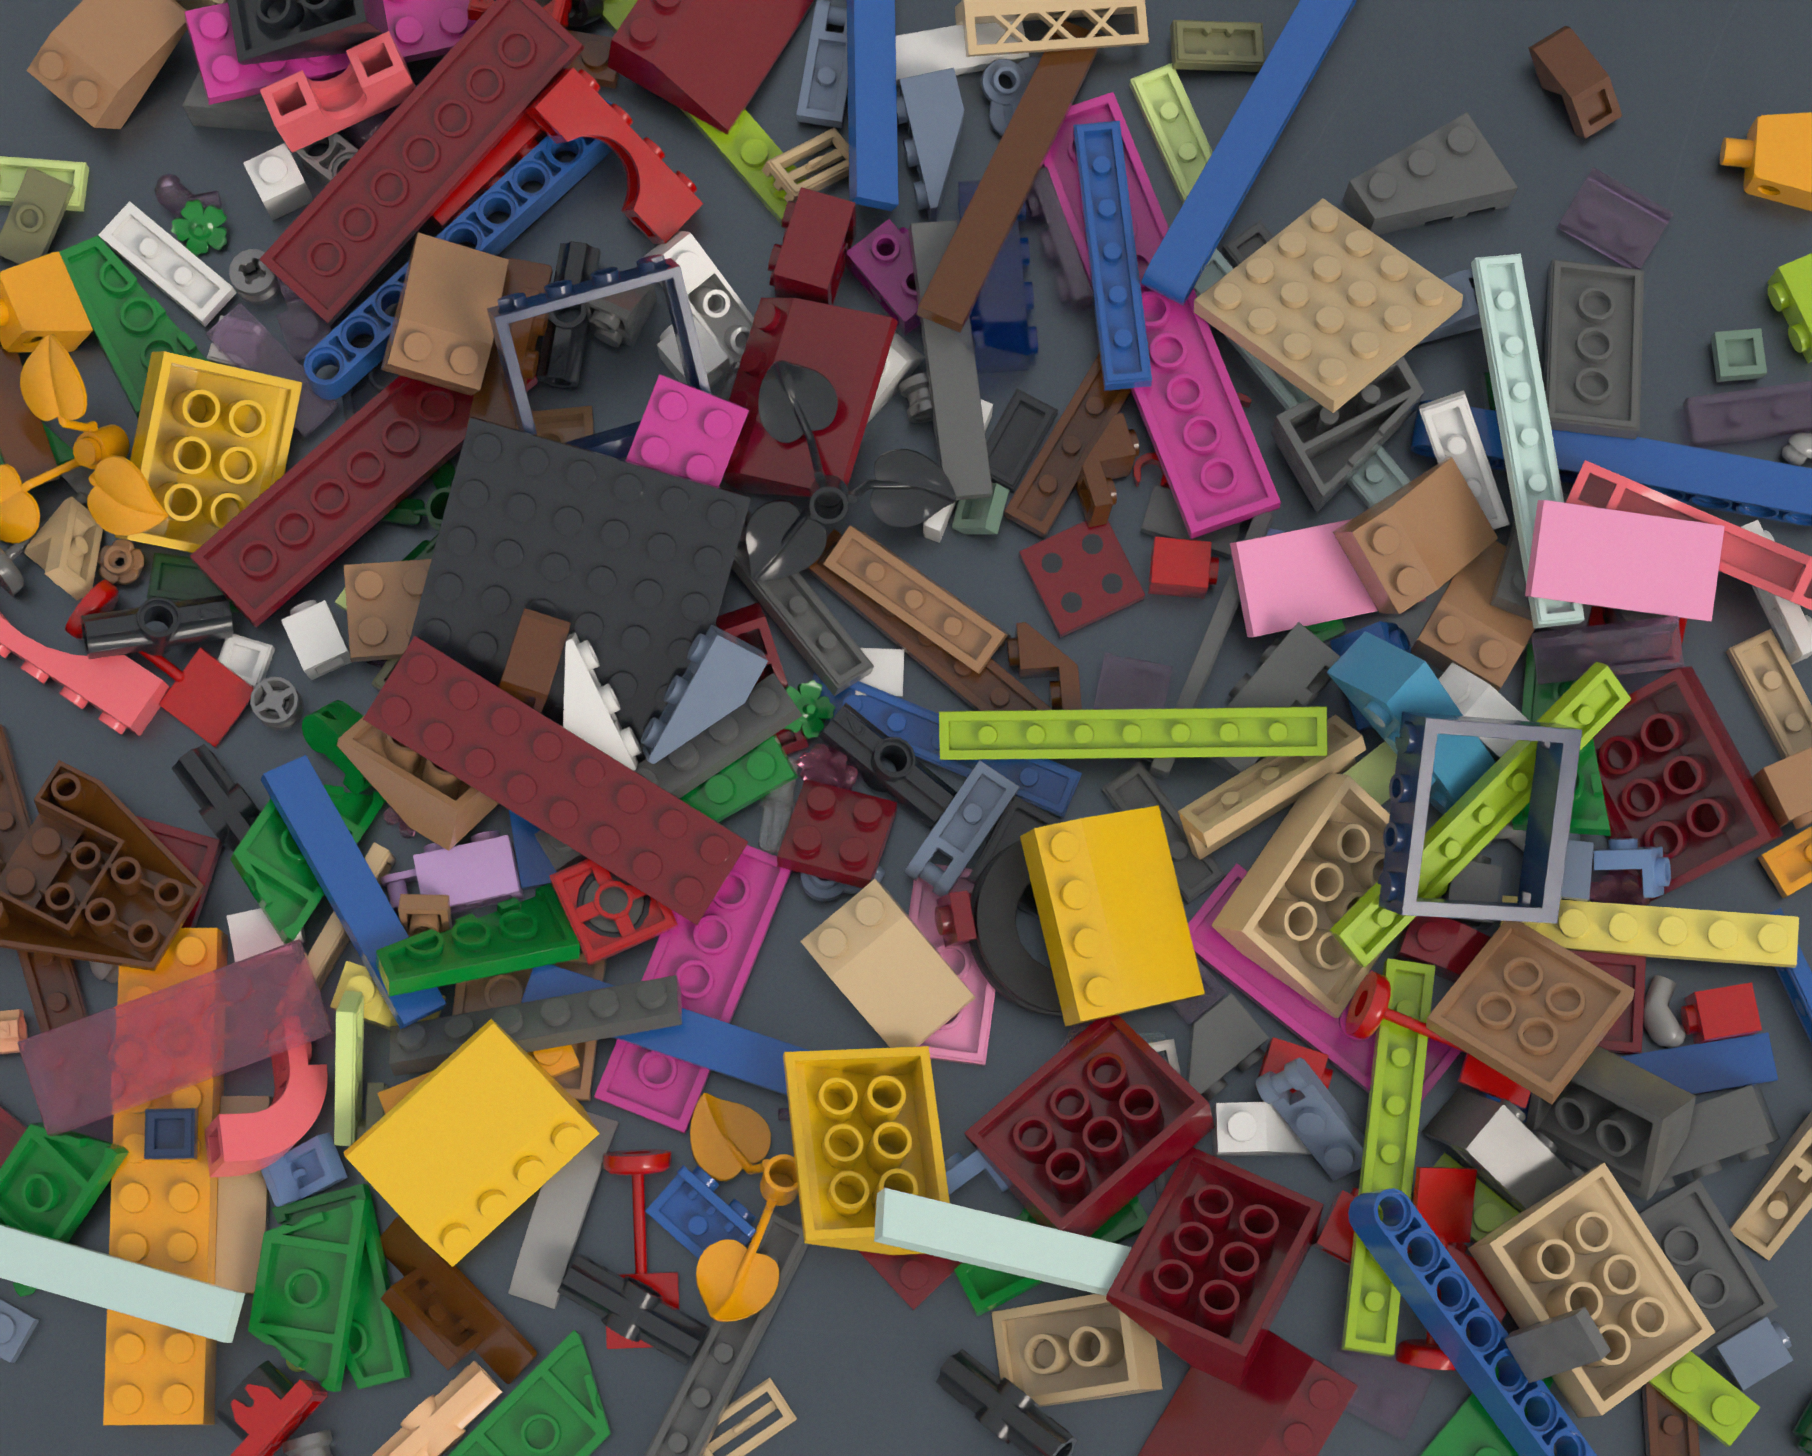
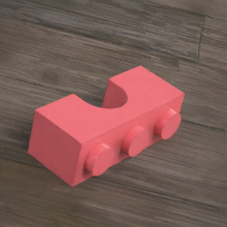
[260,31,416,153]

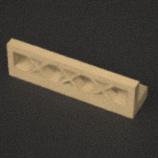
[955,0,1149,57]
[1178,715,1366,860]

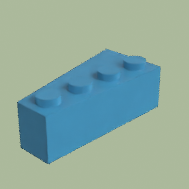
[1326,631,1496,815]

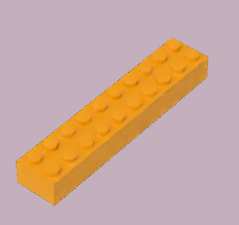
[103,928,228,1425]

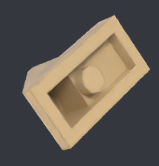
[25,496,103,600]

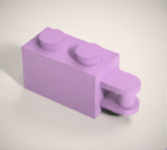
[380,831,524,914]

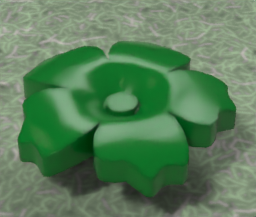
[171,199,227,256]
[783,680,836,739]

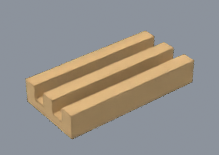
[762,127,849,203]
[703,1378,797,1456]

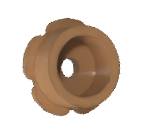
[97,539,144,585]

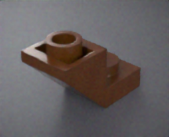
[1528,26,1622,138]
[1076,413,1140,527]
[498,608,571,713]
[1007,622,1082,710]

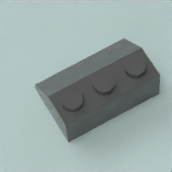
[1526,1045,1696,1201]

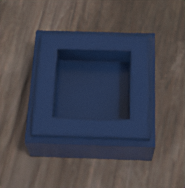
[144,1108,198,1160]

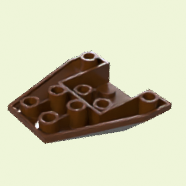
[0,760,205,971]

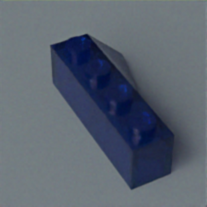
[957,180,1038,374]

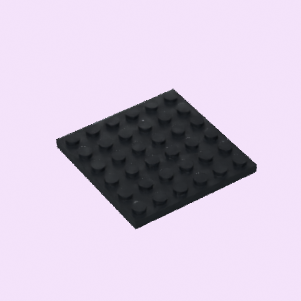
[408,416,751,764]

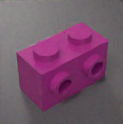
[846,219,920,336]

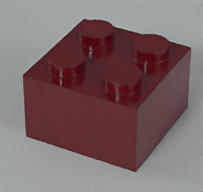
[768,187,856,305]

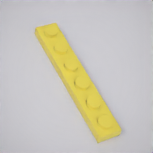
[1500,895,1799,968]

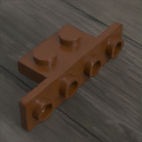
[467,258,553,429]
[380,1215,537,1384]

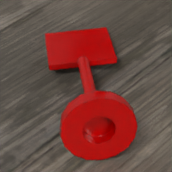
[65,579,254,747]
[1345,971,1531,1109]
[603,1149,679,1349]
[1395,1167,1477,1370]

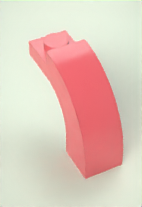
[204,1019,328,1178]

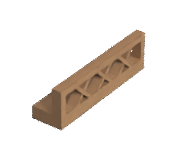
[823,525,1012,674]

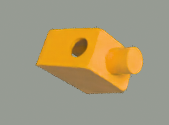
[1720,112,1812,211]
[0,251,93,352]

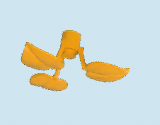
[0,334,169,543]
[690,1093,798,1322]

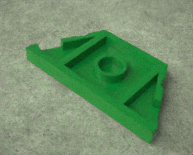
[230,784,386,947]
[0,1122,129,1297]
[248,1199,371,1392]
[448,1330,612,1456]

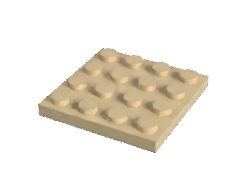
[1194,198,1463,413]

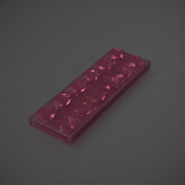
[17,939,334,1137]

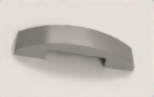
[508,1111,619,1309]

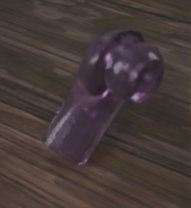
[154,174,223,218]

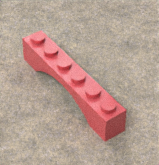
[1566,460,1812,611]
[0,611,170,737]

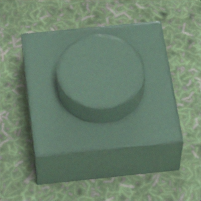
[1711,328,1767,382]
[952,483,1009,534]

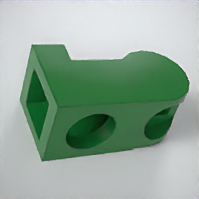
[302,700,372,795]

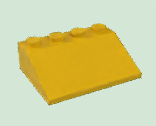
[115,351,302,553]
[1020,805,1205,1026]
[343,1019,600,1267]
[783,1046,950,1255]

